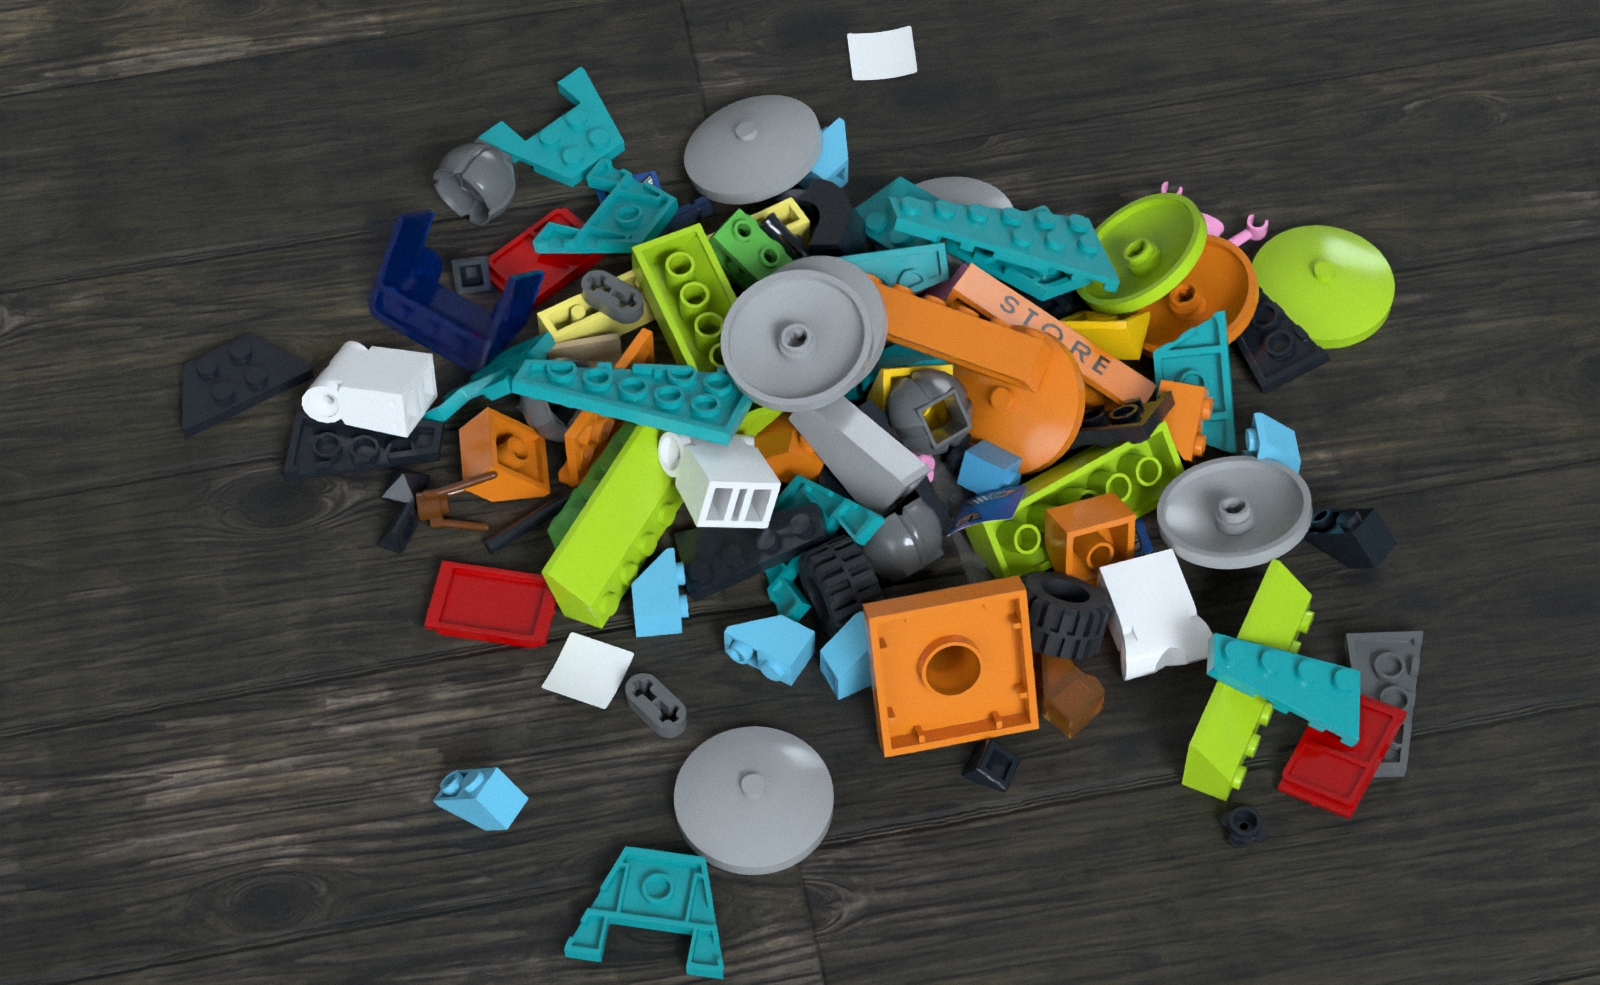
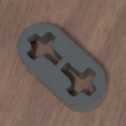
[581,270,644,324]
[625,673,687,738]

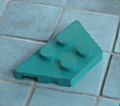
[1153,311,1237,454]

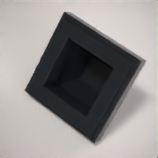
[451,255,492,295]
[382,467,430,508]

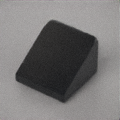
[377,502,418,554]
[962,738,1021,793]

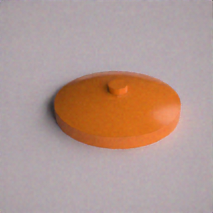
[1136,234,1259,359]
[953,325,1085,476]

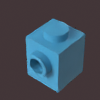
[957,440,1022,495]

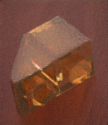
[1039,653,1105,739]

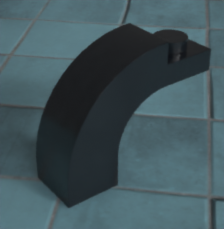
[772,178,866,257]

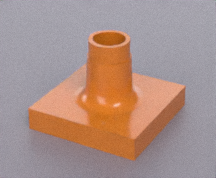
[862,575,1039,758]

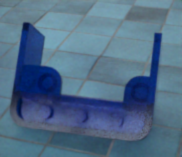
[369,209,545,371]

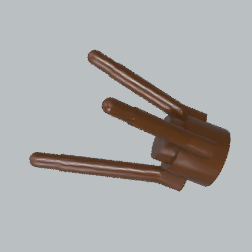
[416,471,498,531]

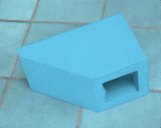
[797,118,848,189]
[1241,412,1301,474]
[631,548,689,638]
[820,611,872,700]
[724,615,815,686]
[433,767,529,831]

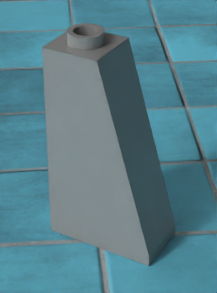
[788,396,931,517]

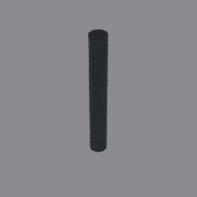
[484,484,579,554]

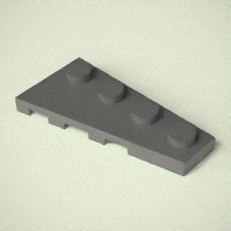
[1344,631,1423,778]

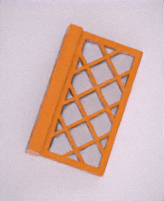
[558,328,655,487]

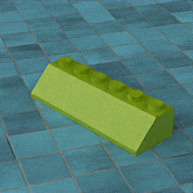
[632,223,783,437]
[965,420,1185,579]
[541,425,683,629]
[1182,558,1315,802]

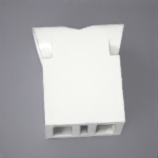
[302,341,438,438]
[658,432,781,528]
[1096,548,1213,681]

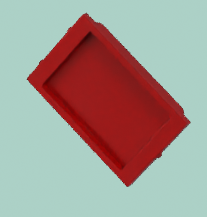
[488,207,610,315]
[424,560,557,648]
[1277,694,1407,820]

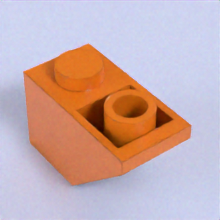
[1157,379,1214,465]

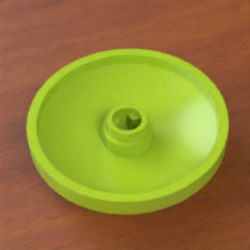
[1076,193,1207,314]
[1252,225,1395,349]

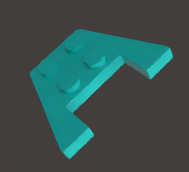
[478,67,625,187]
[532,158,679,254]
[855,176,943,250]
[945,205,1093,301]
[421,331,556,422]
[765,474,886,622]
[564,846,724,979]

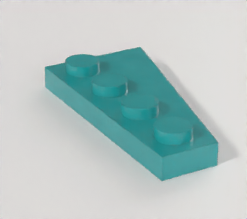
[837,242,950,293]
[1207,633,1360,747]

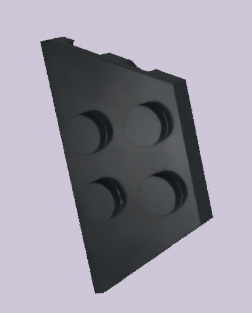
[182,333,314,438]

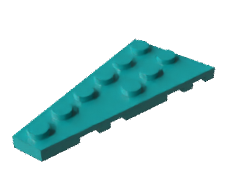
[884,196,1120,293]
[512,359,753,446]

